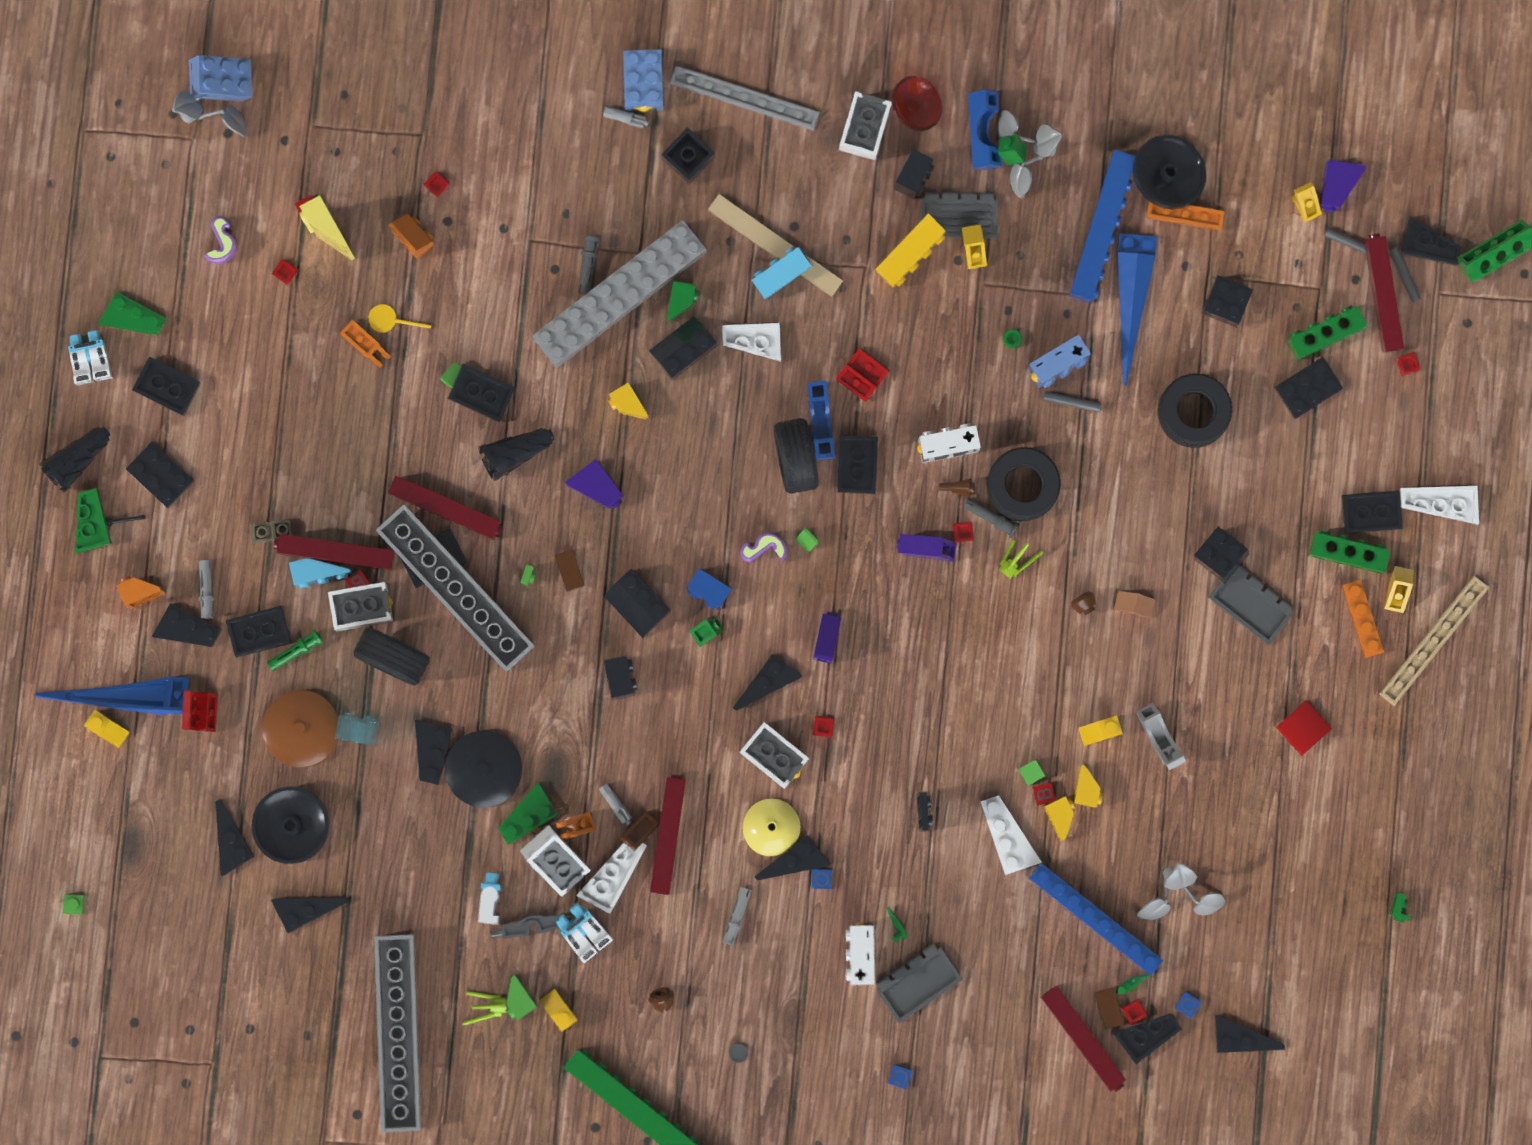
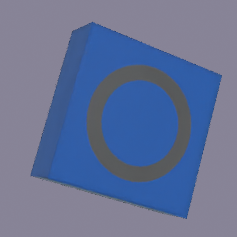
[812,869,832,889]
[1175,992,1202,1019]
[888,1065,912,1090]

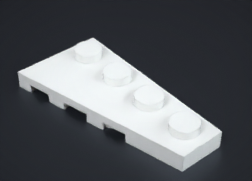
[1400,486,1479,525]
[980,796,1042,875]
[576,843,647,914]

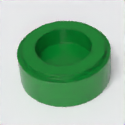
[1003,329,1022,349]

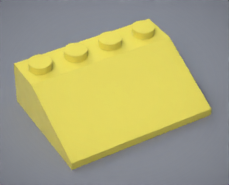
[299,195,355,260]

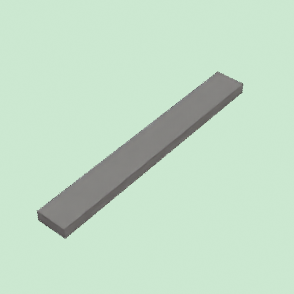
[670,65,820,131]

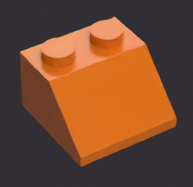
[389,214,434,259]
[116,576,166,609]

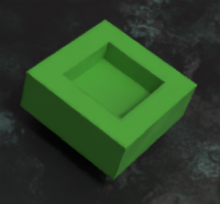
[520,565,537,587]
[63,894,85,914]

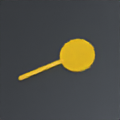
[368,304,432,332]

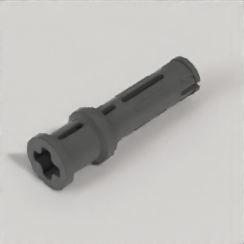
[578,236,601,294]
[963,497,1020,539]

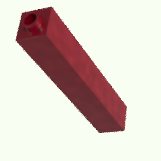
[1364,233,1404,353]
[388,475,503,540]
[273,534,394,571]
[650,774,686,895]
[1040,986,1126,1092]

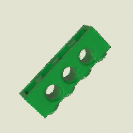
[1457,219,1532,283]
[1287,306,1368,361]
[1308,530,1391,574]

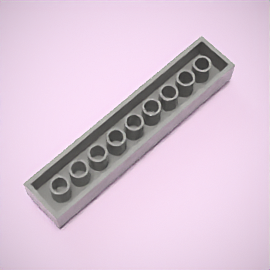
[532,220,707,369]
[376,504,536,672]
[374,935,422,1133]

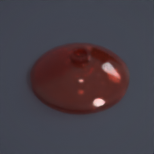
[891,76,942,132]

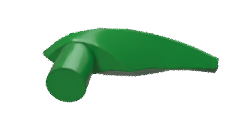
[886,906,907,943]
[1117,974,1149,994]

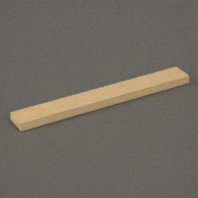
[708,194,843,297]
[1379,575,1489,706]

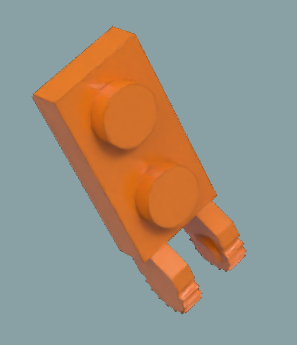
[339,320,391,368]
[556,812,596,840]

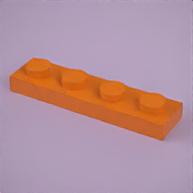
[1146,201,1225,231]
[1342,579,1384,658]

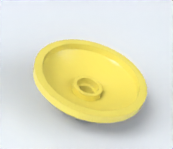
[743,798,800,856]

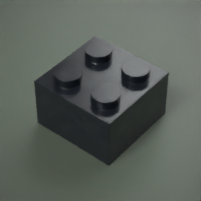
[661,128,715,185]
[894,149,935,199]
[1201,275,1253,328]
[1194,526,1249,583]
[603,656,638,700]

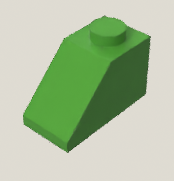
[506,975,538,1020]

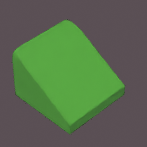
[440,362,461,388]
[796,528,819,552]
[1018,759,1045,786]

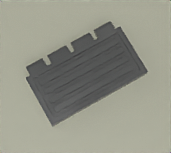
[921,192,997,239]
[1208,565,1293,645]
[876,943,963,1023]

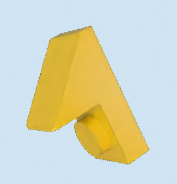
[1292,182,1322,222]

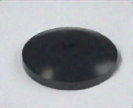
[1133,135,1206,210]
[445,731,522,808]
[252,787,330,864]

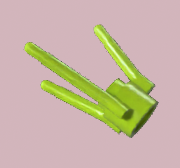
[999,539,1044,579]
[463,991,506,1025]

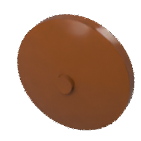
[262,690,340,767]

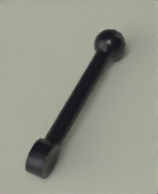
[106,515,145,526]

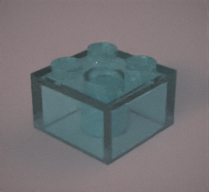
[335,713,381,747]

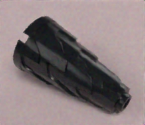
[39,427,111,493]
[478,428,555,481]

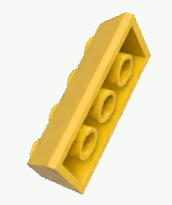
[876,213,946,288]

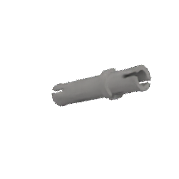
[199,560,214,619]
[722,887,752,946]

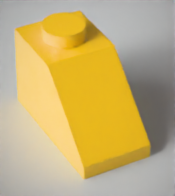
[962,224,987,269]
[608,383,649,419]
[1385,566,1414,613]
[84,710,130,748]
[1078,716,1123,746]
[1073,765,1103,808]
[1044,796,1075,842]
[539,989,578,1032]

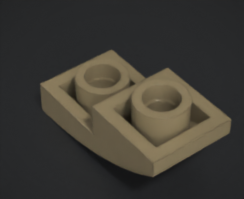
[249,519,292,544]

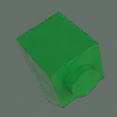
[667,281,699,322]

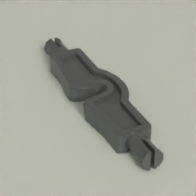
[490,914,575,939]

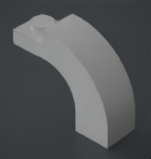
[1136,703,1186,770]

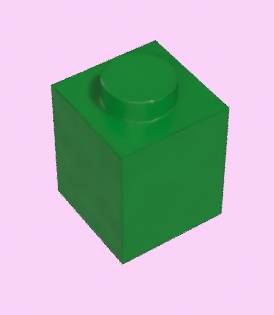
[997,134,1027,165]

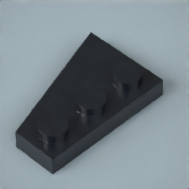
[1401,216,1462,266]
[152,603,222,647]
[415,720,453,785]
[1113,1014,1182,1064]

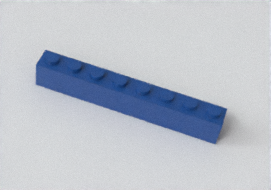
[1069,150,1135,303]
[1028,863,1163,975]

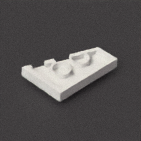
[722,323,781,362]

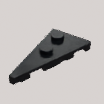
[733,654,802,711]
[215,799,254,876]
[755,835,830,881]
[271,898,348,933]
[1215,1015,1285,1053]

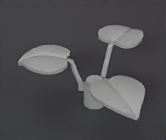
[172,91,246,137]
[997,110,1063,198]
[1137,862,1226,920]

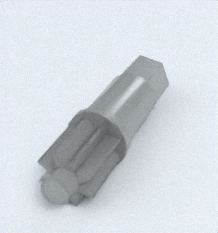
[603,106,649,128]
[599,783,632,826]

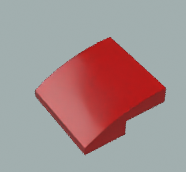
[836,348,890,402]
[182,691,218,732]
[1276,700,1332,756]

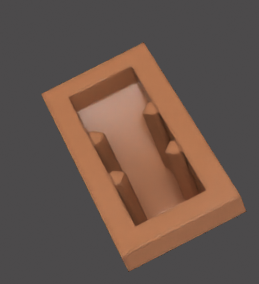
[1114,591,1155,618]

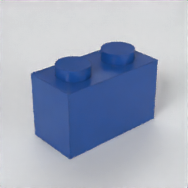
[687,568,732,610]

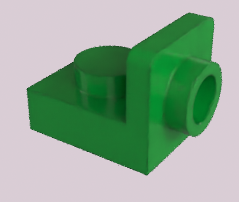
[689,616,723,647]
[1389,893,1411,923]

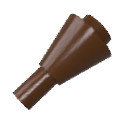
[939,479,975,497]

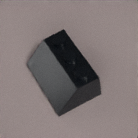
[649,316,717,381]
[604,569,671,638]

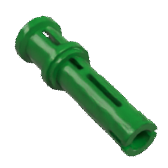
[267,629,324,672]

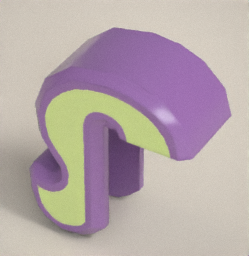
[204,216,238,265]
[740,532,787,563]

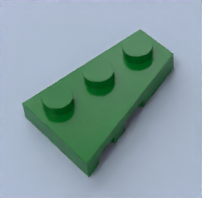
[98,291,167,336]
[74,488,112,554]
[498,782,558,845]

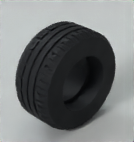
[1158,373,1233,448]
[773,418,819,494]
[987,447,1061,522]
[353,627,430,686]

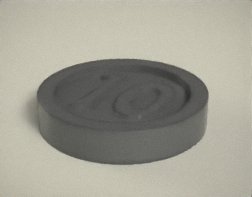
[729,1043,748,1063]

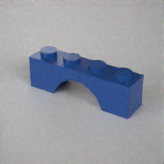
[968,89,1003,170]
[807,381,835,461]

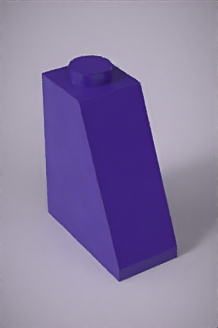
[1319,160,1366,212]
[565,459,624,509]
[897,534,957,562]
[813,611,841,664]

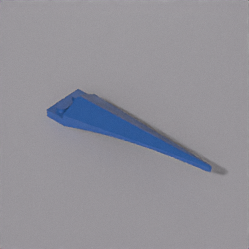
[1117,233,1157,386]
[35,677,190,716]

